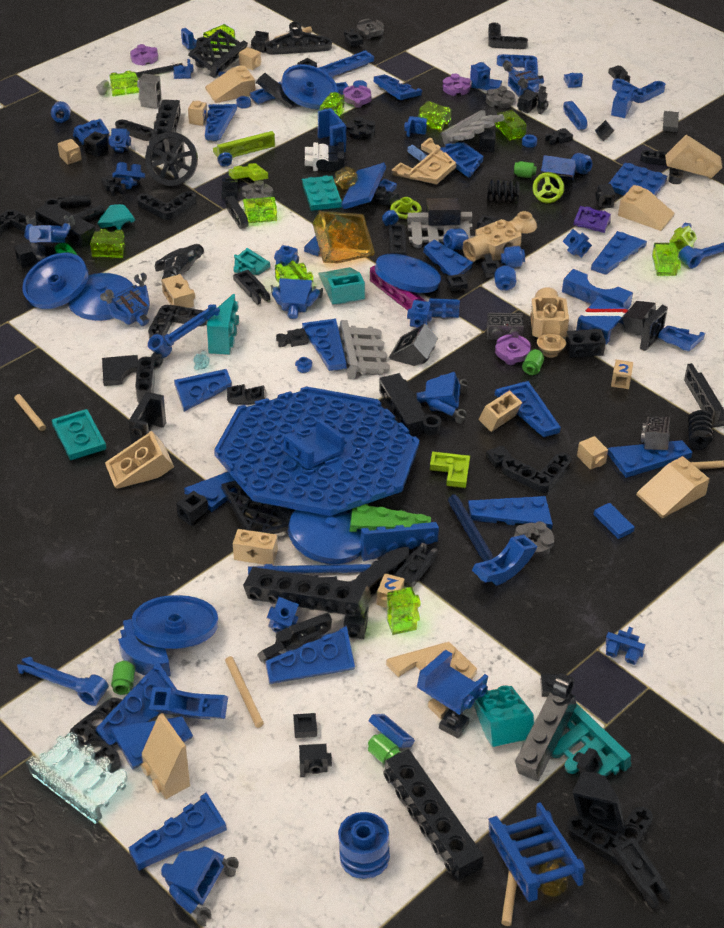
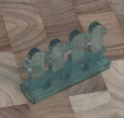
[26,733,128,824]

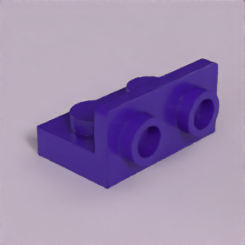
[574,206,611,233]

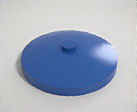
[281,64,338,109]
[22,253,89,309]
[375,254,441,293]
[68,273,134,321]
[288,509,361,564]
[132,595,218,649]

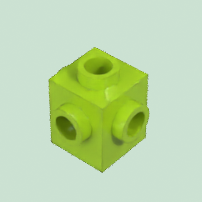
[669,225,697,254]

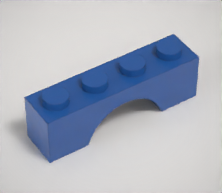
[562,269,633,310]

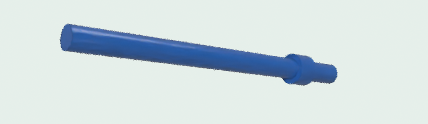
[248,564,371,575]

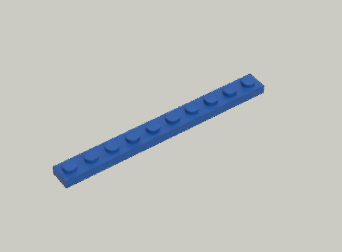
[250,51,374,104]

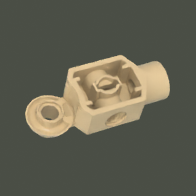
[462,211,537,262]
[530,287,569,358]

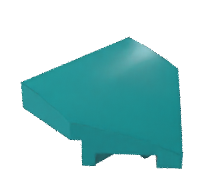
[97,205,135,230]
[233,248,271,275]

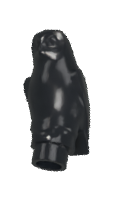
[154,244,204,279]

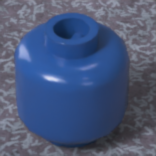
[51,101,71,123]
[571,153,593,175]
[443,228,469,250]
[501,246,525,268]
[494,266,517,291]

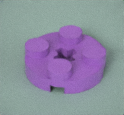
[130,44,158,65]
[442,73,471,96]
[343,85,372,108]
[495,335,531,365]

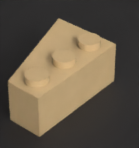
[665,135,722,178]

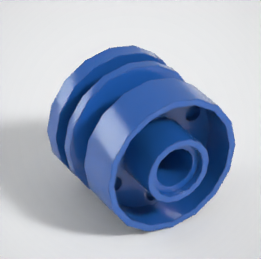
[338,812,390,879]

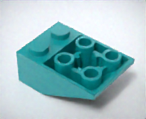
[318,267,365,305]
[207,294,239,355]
[473,685,534,747]

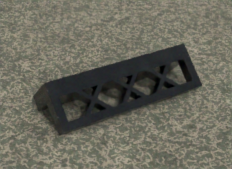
[684,363,724,428]

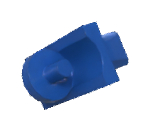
[113,162,145,189]
[429,299,460,318]
[606,627,645,665]

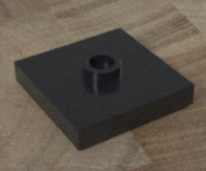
[640,305,668,351]

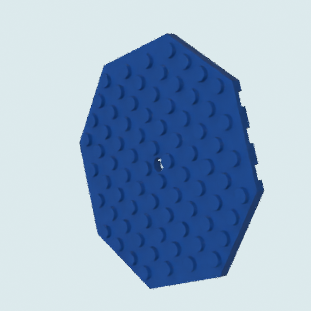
[214,386,419,516]

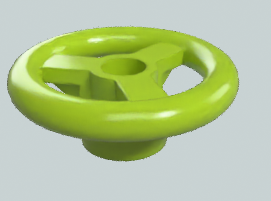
[533,172,564,203]
[390,197,422,219]

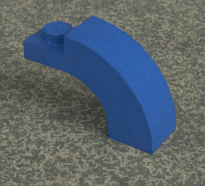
[472,535,538,586]
[118,619,171,677]
[149,687,228,720]

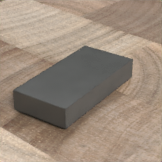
[662,111,679,132]

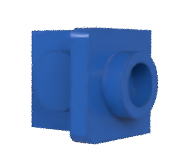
[181,27,197,50]
[174,59,194,79]
[564,73,583,88]
[404,116,427,137]

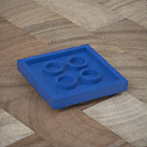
[608,163,668,196]

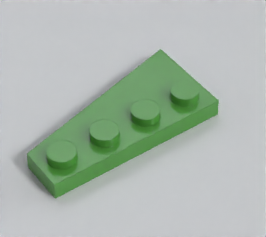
[349,504,431,532]

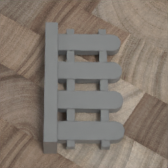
[441,110,504,145]
[407,212,474,248]
[339,320,390,379]

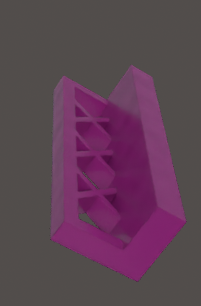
[370,265,427,311]

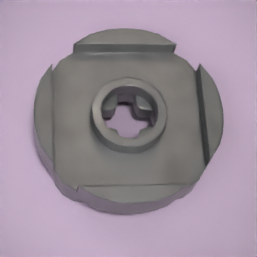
[357,19,384,39]
[486,86,515,109]
[242,180,273,206]
[514,521,554,558]

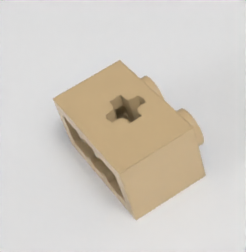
[161,274,196,308]
[479,390,522,432]
[233,529,278,565]

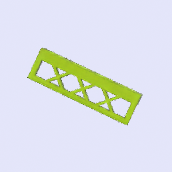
[213,131,275,157]

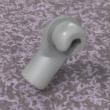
[96,80,109,95]

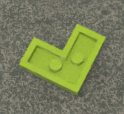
[228,163,268,181]
[430,452,470,488]

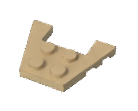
[392,138,456,184]
[386,642,477,720]

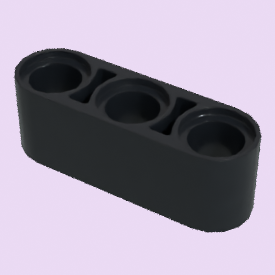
[135,356,155,403]

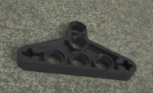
[265,22,332,55]

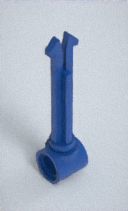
[678,242,724,268]
[148,304,220,358]
[17,657,109,706]

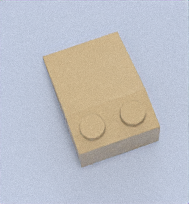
[205,66,255,103]
[618,185,675,231]
[105,431,174,489]
[636,456,709,518]
[141,713,190,799]

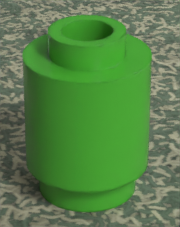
[514,161,537,179]
[522,350,544,375]
[111,661,135,695]
[368,733,401,765]

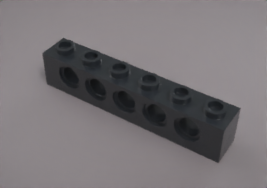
[147,99,181,161]
[243,567,371,617]
[383,749,484,881]

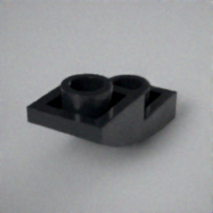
[537,86,549,115]
[372,186,400,205]
[227,384,266,405]

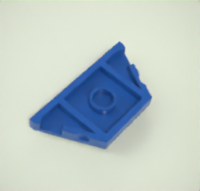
[440,142,483,178]

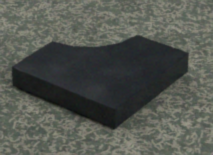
[102,355,138,386]

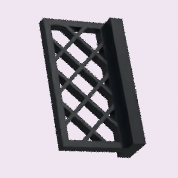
[188,29,248,78]
[221,481,292,535]

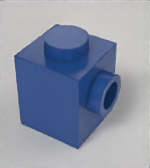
[470,62,490,87]

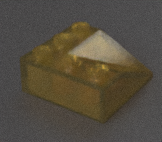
[312,211,375,263]

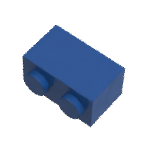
[611,86,634,118]

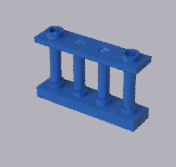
[488,802,585,902]

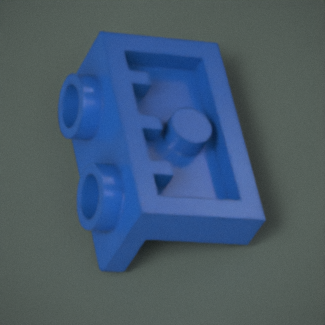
[73,118,110,145]

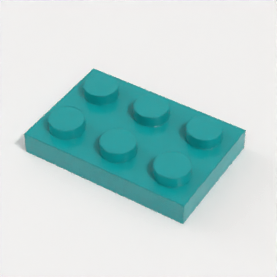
[302,176,342,211]
[51,409,106,460]

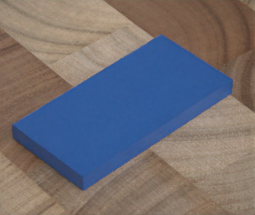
[341,163,386,209]

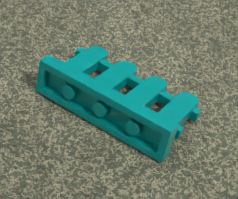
[551,703,631,777]

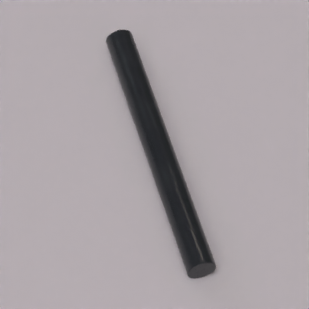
[128,63,183,80]

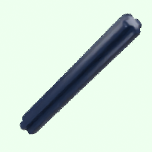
[448,494,494,562]

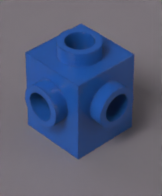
[108,128,131,152]
[562,229,592,258]
[274,245,299,274]
[407,300,433,327]
[267,597,299,632]

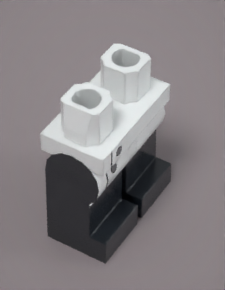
[305,142,344,171]

